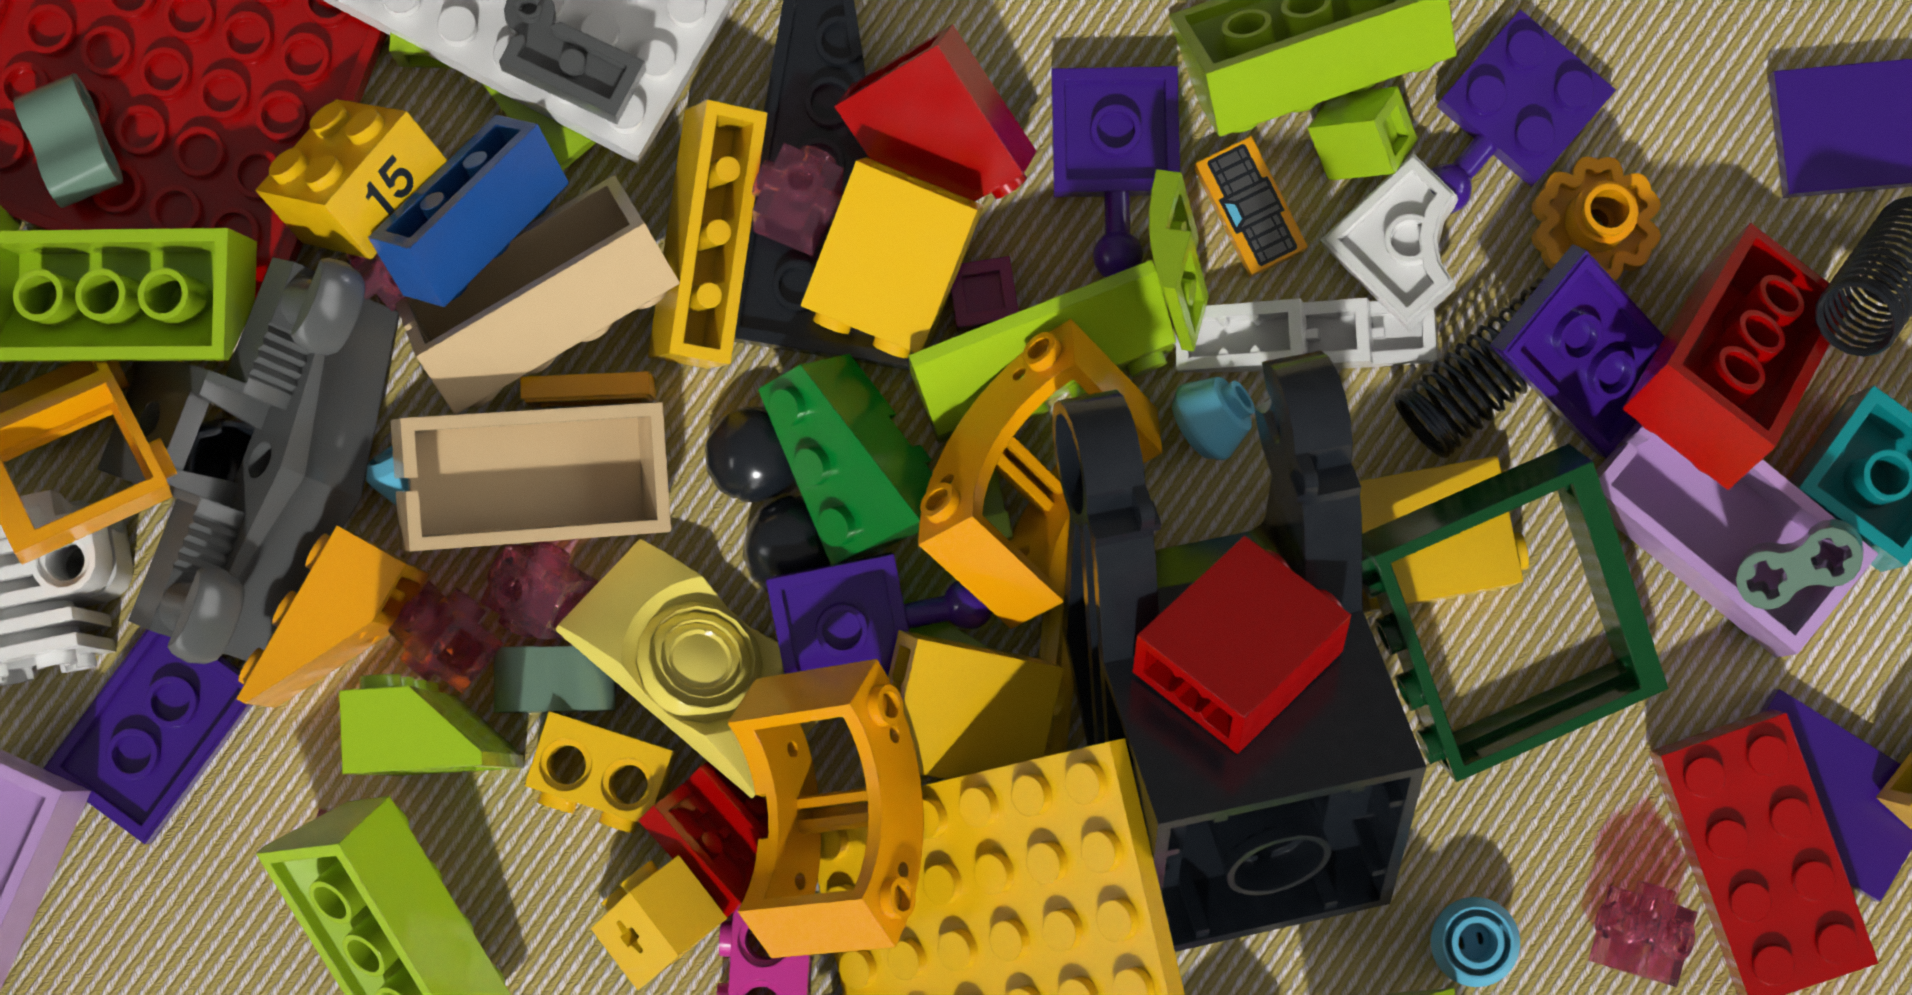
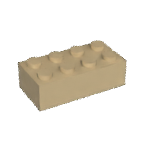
[395,175,680,415]
[390,402,671,552]

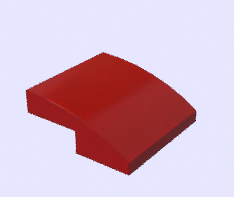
[638,761,768,918]

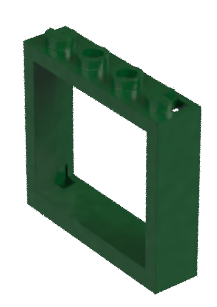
[1362,443,1669,782]

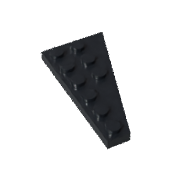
[734,0,910,370]

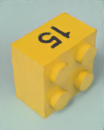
[255,99,447,259]

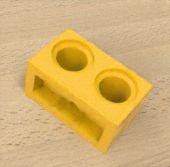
[524,711,679,834]

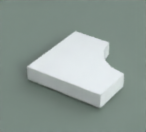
[1320,153,1458,331]

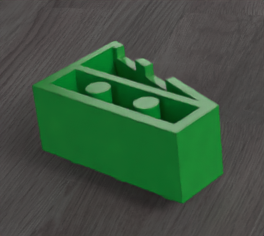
[758,354,932,564]

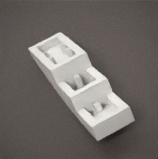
[1175,298,1439,372]

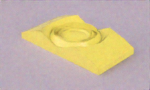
[555,539,820,798]

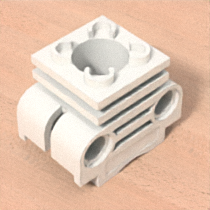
[0,490,133,686]

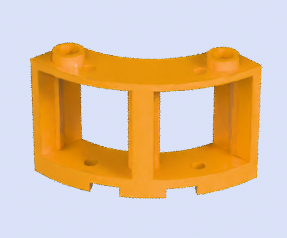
[918,319,1163,629]
[0,361,177,565]
[728,659,924,958]

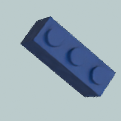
[368,115,569,307]

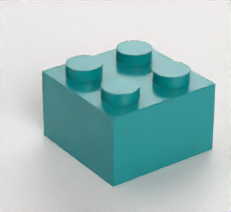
[1789,385,1912,572]

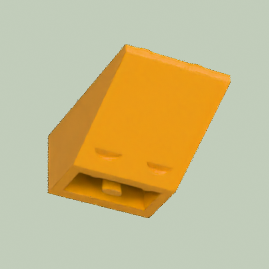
[236,526,429,708]

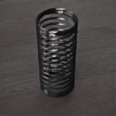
[1815,196,1912,357]
[1394,278,1543,458]

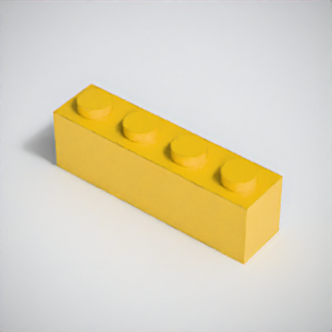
[648,99,768,369]

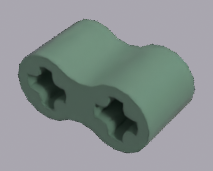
[13,73,123,208]
[1736,519,1864,610]
[494,646,616,713]

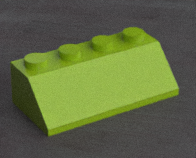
[1169,0,1457,137]
[0,228,257,362]
[908,260,1176,444]
[339,674,524,776]
[256,796,511,995]

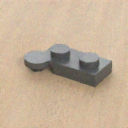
[499,0,646,124]

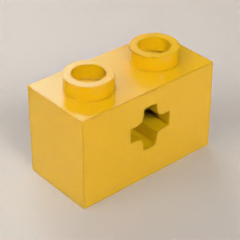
[591,855,727,990]

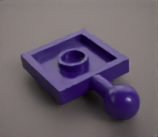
[1430,9,1616,214]
[1051,66,1180,278]
[765,552,993,676]

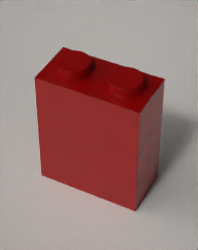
[834,24,1037,201]
[1133,536,1351,754]

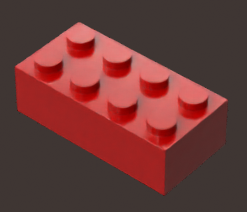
[1622,222,1852,490]
[1649,709,1879,995]

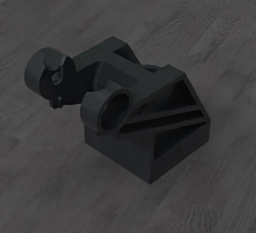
[1052,350,1427,952]

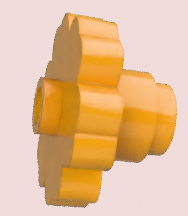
[1531,157,1661,281]

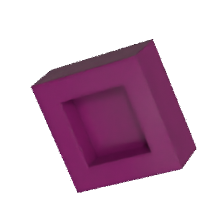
[951,256,1019,332]

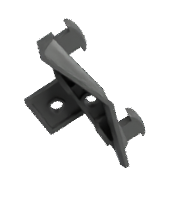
[97,257,399,664]

